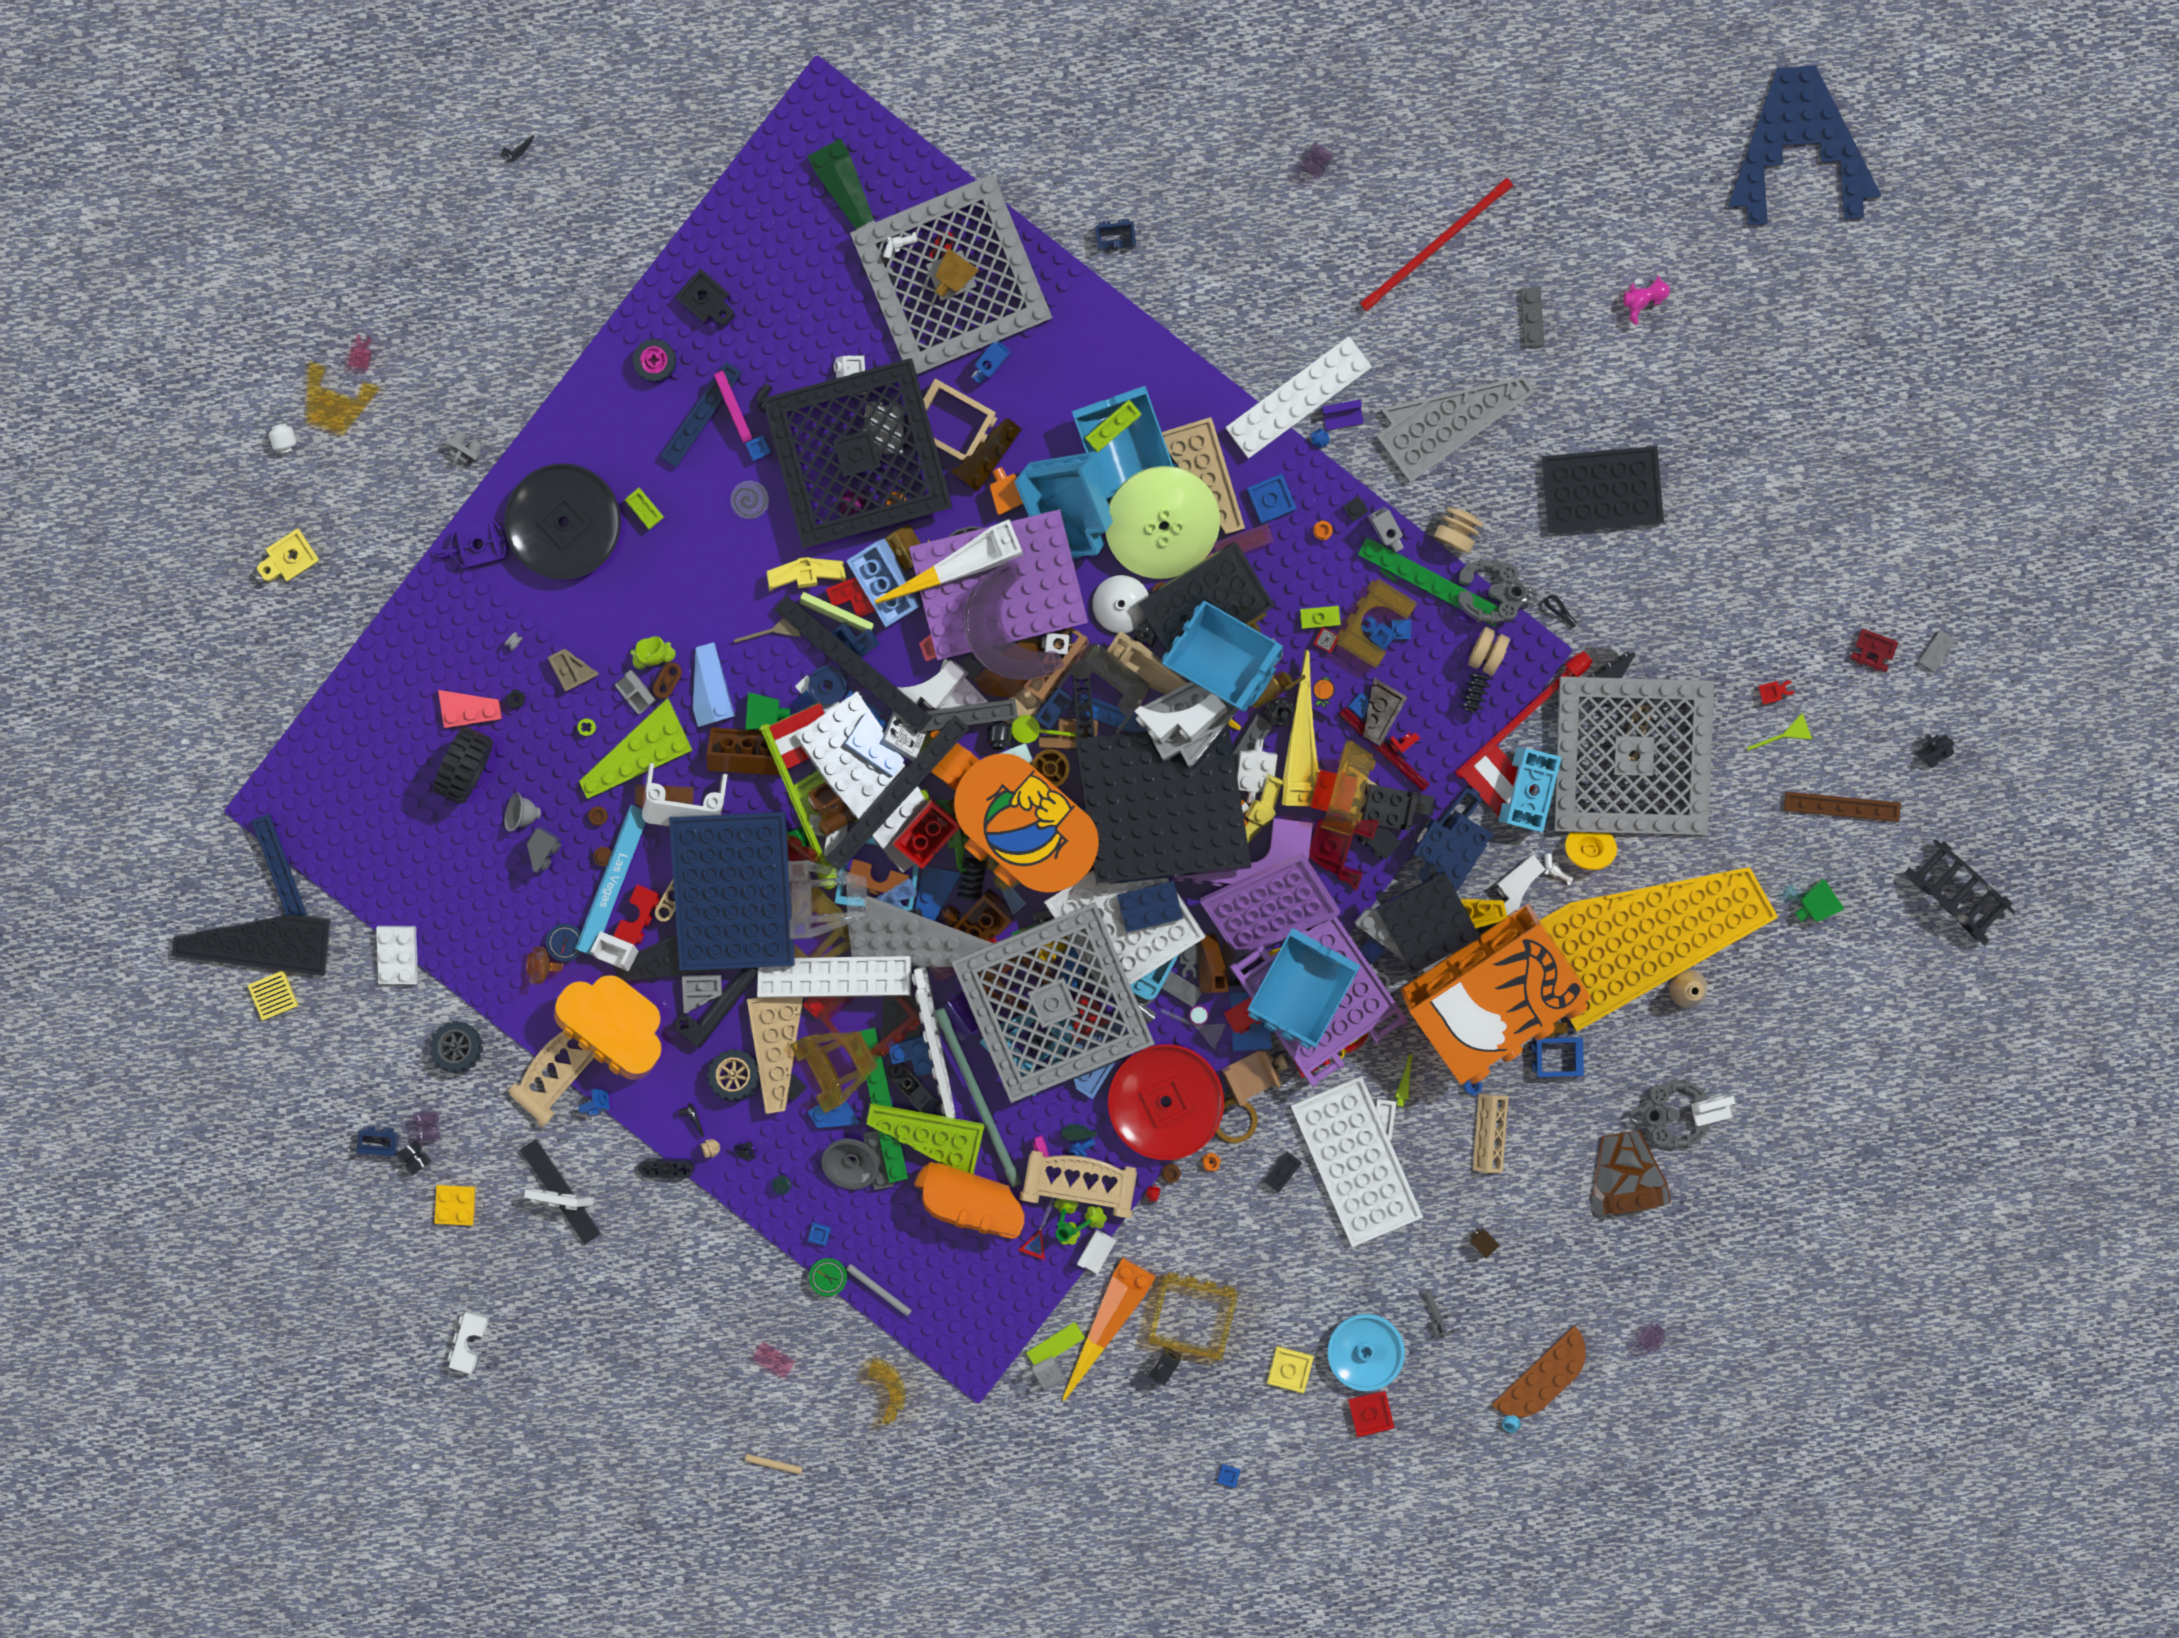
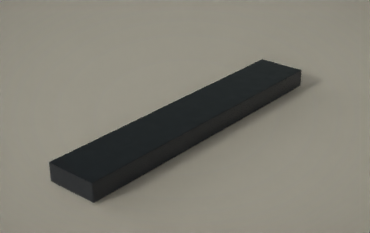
[520,1138,601,1244]

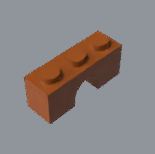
[847,859,910,895]

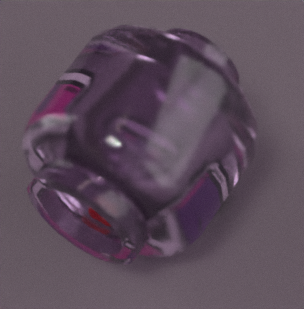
[1638,1323,1666,1352]

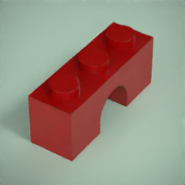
[613,884,661,946]

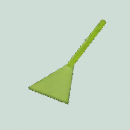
[1747,713,1813,751]

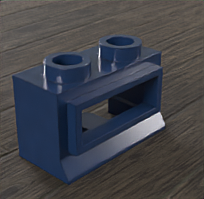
[1095,219,1136,251]
[1035,687,1074,729]
[356,1126,399,1156]

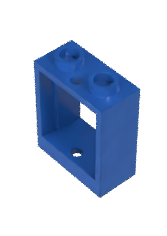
[1532,1036,1584,1077]

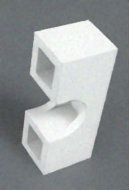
[448,1310,490,1374]

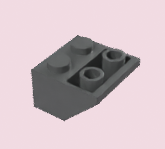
[527,827,562,873]

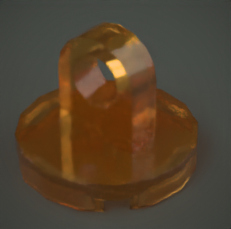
[526,946,563,985]

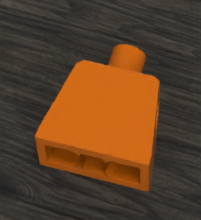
[990,467,1023,516]

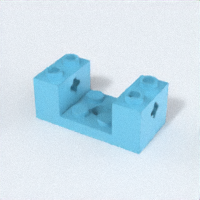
[1498,747,1562,832]

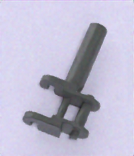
[1423,1290,1457,1339]

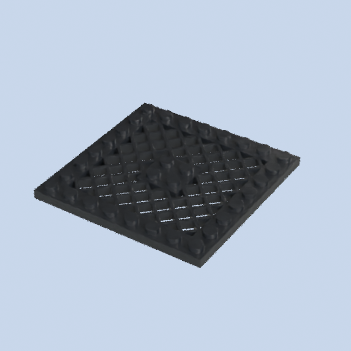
[762,358,953,549]

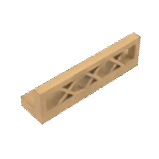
[1473,1094,1509,1173]

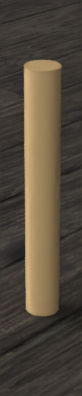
[745,1454,803,1475]

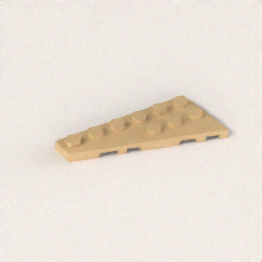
[1162,417,1245,534]

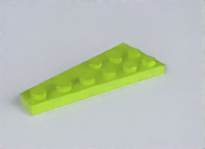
[579,698,693,799]
[866,1103,984,1174]

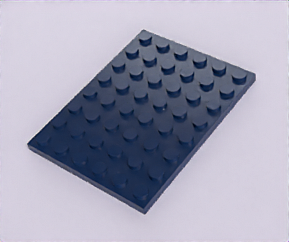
[669,811,796,971]

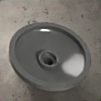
[822,1139,879,1189]

